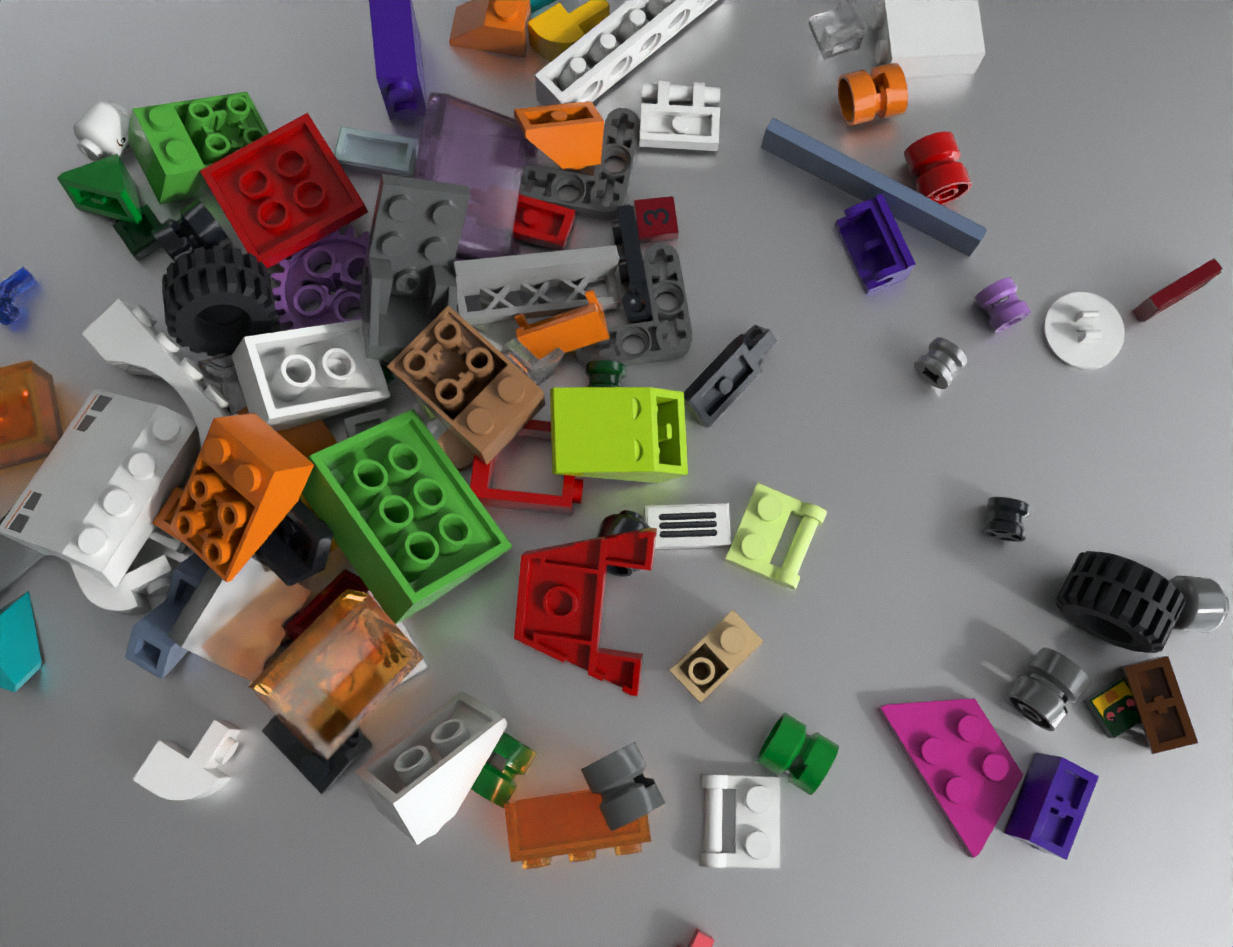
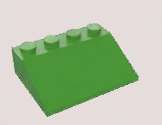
[302,409,512,626]

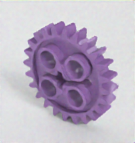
[271,226,370,330]

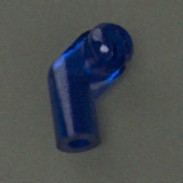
[0,266,38,326]

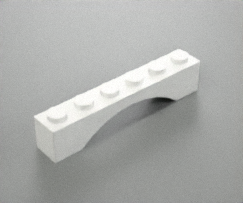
[82,298,238,448]

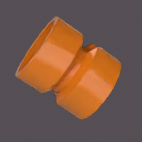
[838,63,908,126]

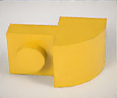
[527,0,610,62]

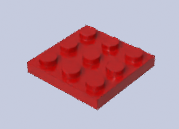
[200,112,368,269]

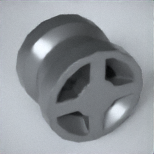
[914,337,967,389]

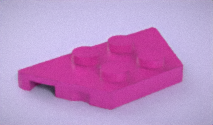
[877,698,1024,858]

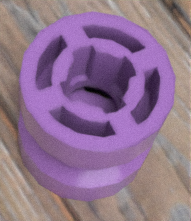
[975,277,1031,333]

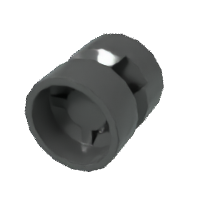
[1006,647,1091,731]
[581,742,665,831]

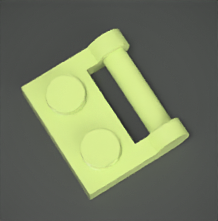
[724,483,827,590]

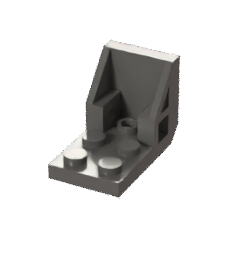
[360,174,471,361]

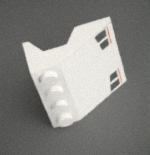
[0,389,201,588]

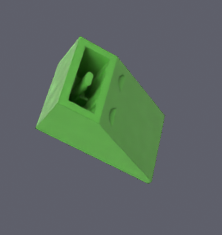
[128,92,269,204]

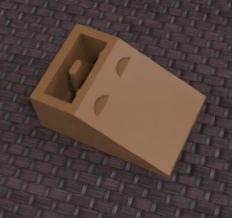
[387,305,546,465]

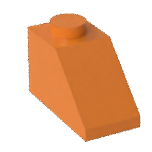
[449,0,532,57]
[514,101,604,170]

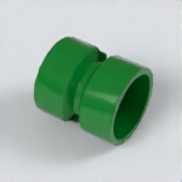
[756,713,839,795]
[471,732,538,808]

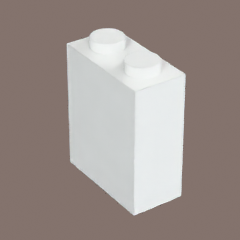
[871,0,986,78]

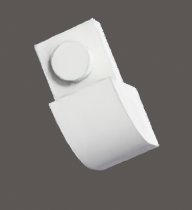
[70,555,180,615]
[132,720,241,801]

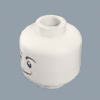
[73,101,131,161]

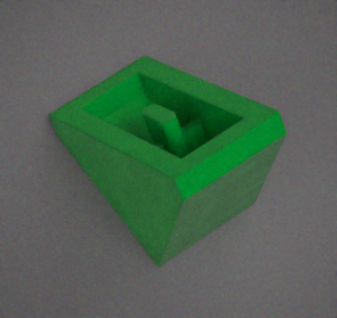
[57,154,143,224]

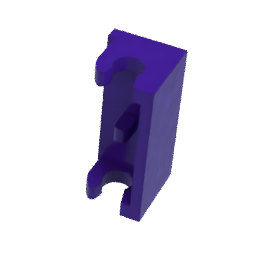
[835,193,916,294]
[1004,752,1099,860]

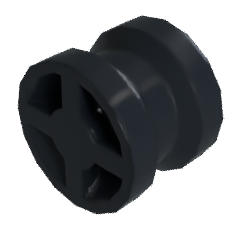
[982,497,1031,542]

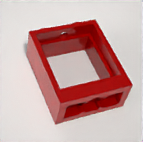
[470,420,584,515]

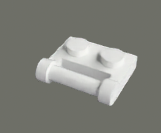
[699,774,780,869]

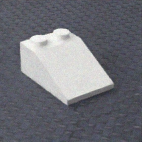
[232,319,390,431]
[355,691,508,845]

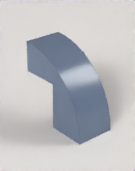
[125,552,209,679]

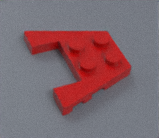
[514,527,657,696]

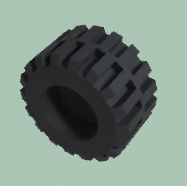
[162,246,277,356]
[1055,551,1185,653]

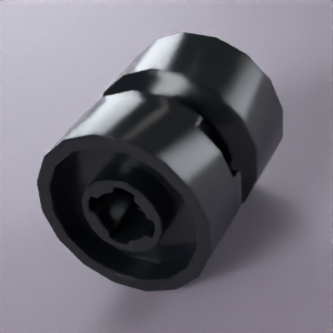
[151,198,232,263]

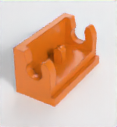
[514,289,610,364]

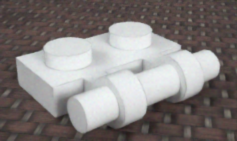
[639,80,720,151]

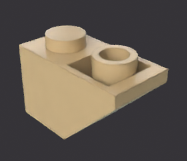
[669,610,764,703]

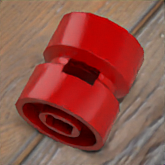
[904,131,972,205]

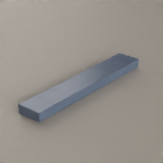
[761,118,987,257]

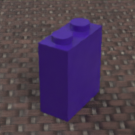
[369,0,428,121]

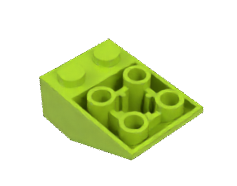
[550,387,688,483]

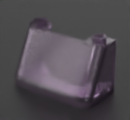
[414,92,538,261]

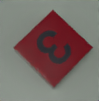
[634,196,679,243]

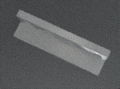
[453,245,622,325]

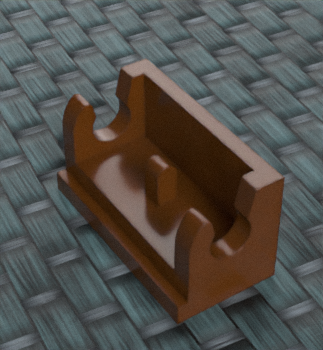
[1122,656,1198,754]

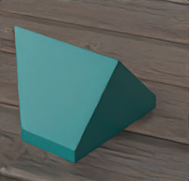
[0,591,41,692]

